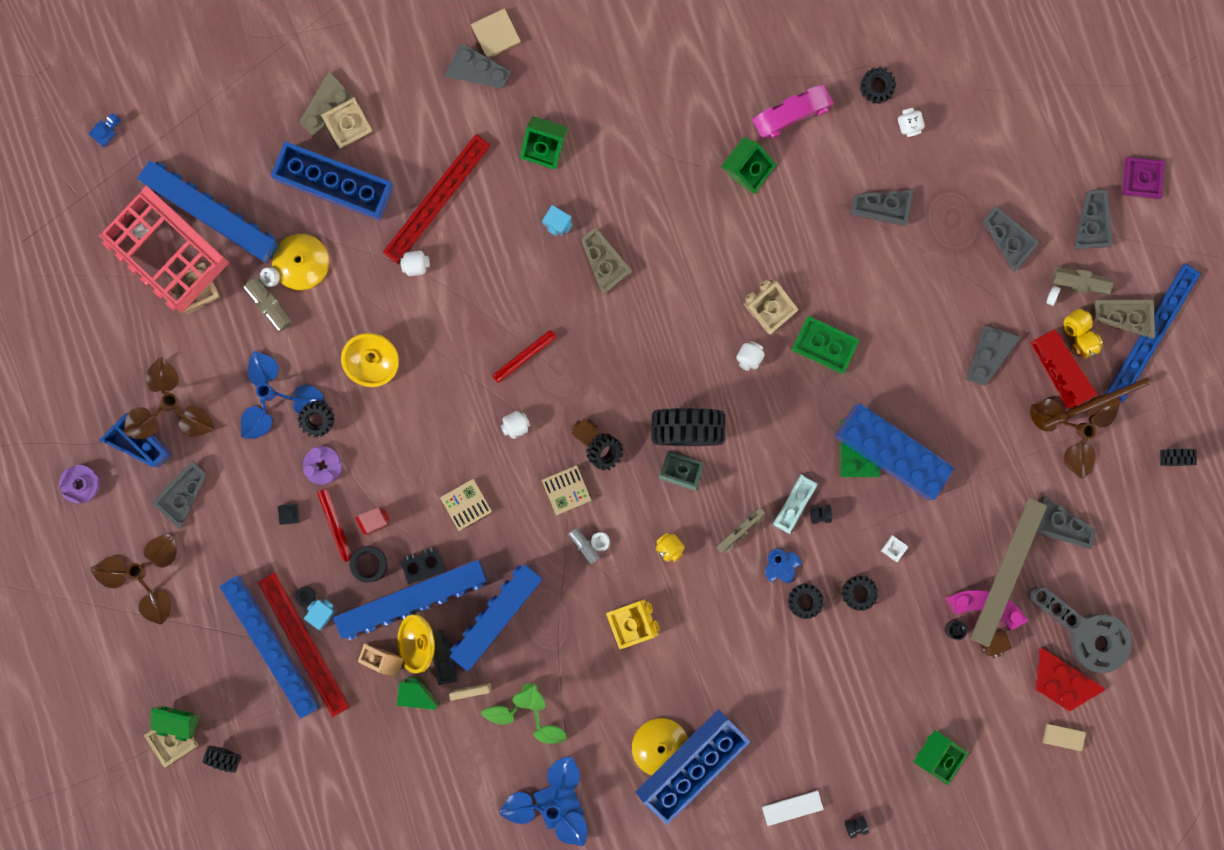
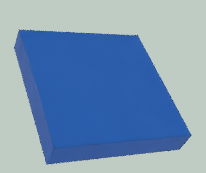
[533,785,584,830]

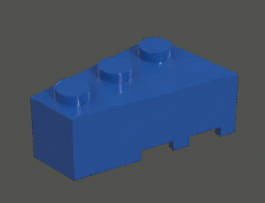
[99,413,173,468]

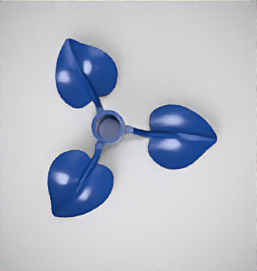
[241,351,325,439]
[499,756,587,846]

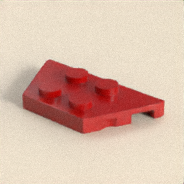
[1035,647,1105,712]

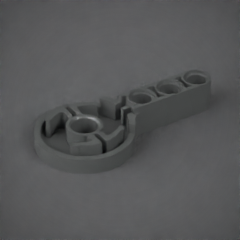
[1028,586,1131,673]

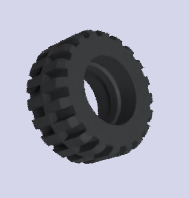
[651,408,725,446]

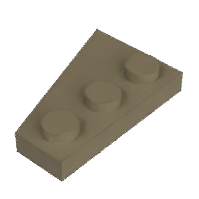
[300,71,354,137]
[581,227,632,296]
[1094,300,1155,339]
[715,508,765,553]

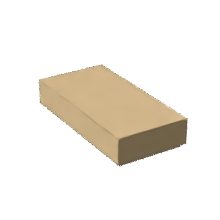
[1042,724,1086,751]

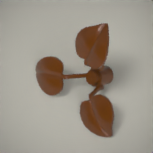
[123,357,214,439]
[1030,396,1121,479]
[90,534,177,625]

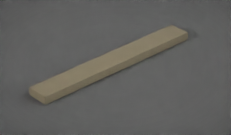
[970,498,1047,647]

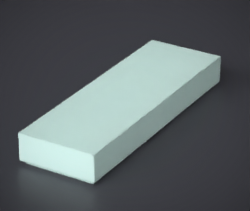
[773,474,818,534]

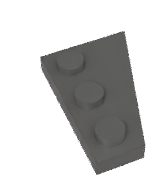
[850,189,913,227]
[966,325,1021,386]
[152,461,207,529]

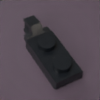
[433,630,458,685]

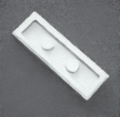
[762,790,824,826]

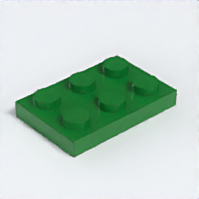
[791,316,859,375]
[840,420,880,478]

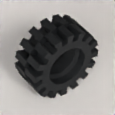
[860,67,896,104]
[298,400,335,438]
[586,433,624,471]
[1160,449,1197,466]
[842,576,879,611]
[788,584,824,619]
[202,745,241,773]

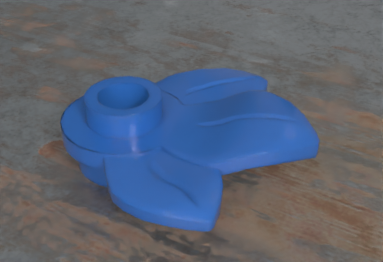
[765,549,802,583]

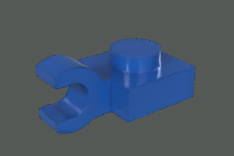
[88,113,122,148]

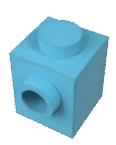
[542,205,573,236]
[304,599,336,630]

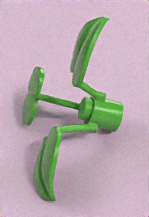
[480,683,568,744]

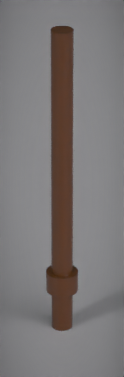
[1042,377,1151,428]

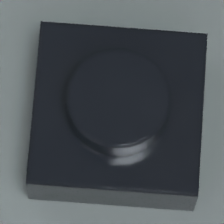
[278,504,300,525]

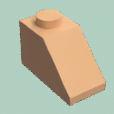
[358,644,404,677]

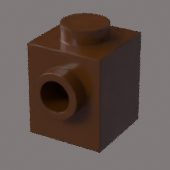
[571,419,602,449]
[979,629,1012,658]

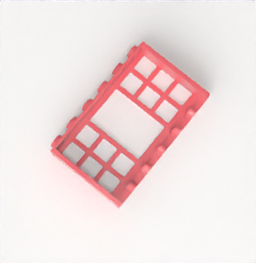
[99,185,230,313]

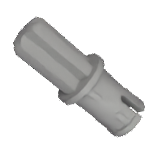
[568,527,600,564]

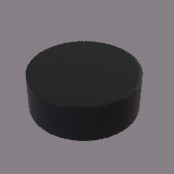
[296,586,316,606]

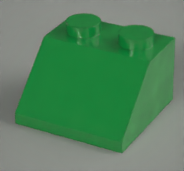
[520,116,568,170]
[721,137,777,194]
[396,676,440,710]
[151,705,199,741]
[913,730,969,785]

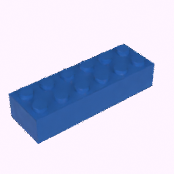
[271,141,394,221]
[834,403,955,500]
[450,564,544,671]
[635,709,750,825]

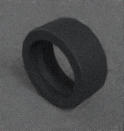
[349,546,388,583]

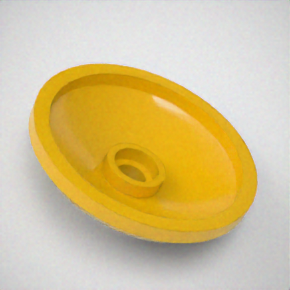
[272,234,329,291]
[341,333,399,387]
[397,614,435,673]
[632,718,688,776]

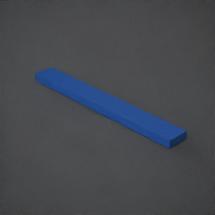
[1105,263,1201,402]

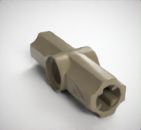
[1051,267,1113,295]
[244,277,293,332]

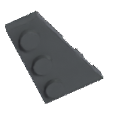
[444,43,512,88]
[1073,190,1113,250]
[982,206,1040,272]
[1036,496,1096,550]

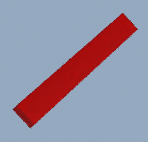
[383,134,491,264]
[257,573,350,717]

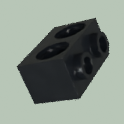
[401,547,447,584]

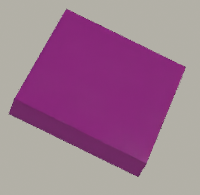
[1122,157,1165,199]

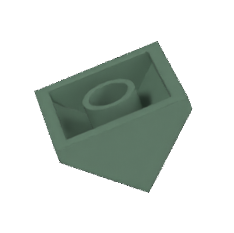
[658,451,704,491]

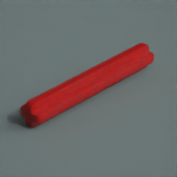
[492,330,556,383]
[317,489,352,562]

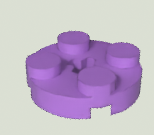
[303,446,342,485]
[59,465,100,503]

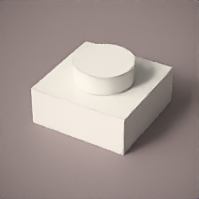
[881,535,908,562]

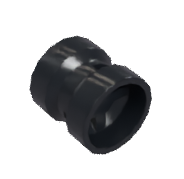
[810,504,832,524]
[944,620,967,640]
[844,815,869,839]

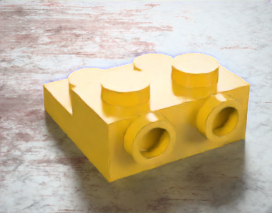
[606,599,659,650]

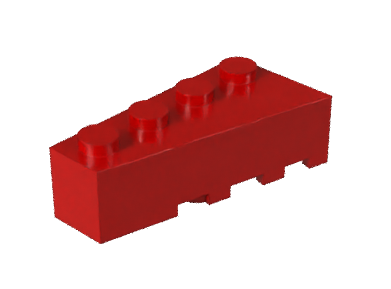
[1030,329,1098,409]

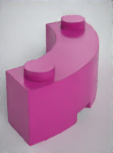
[752,84,834,139]
[945,590,1028,630]

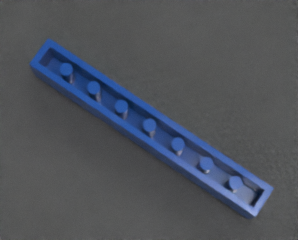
[137,160,279,264]
[333,560,487,641]
[219,576,321,719]

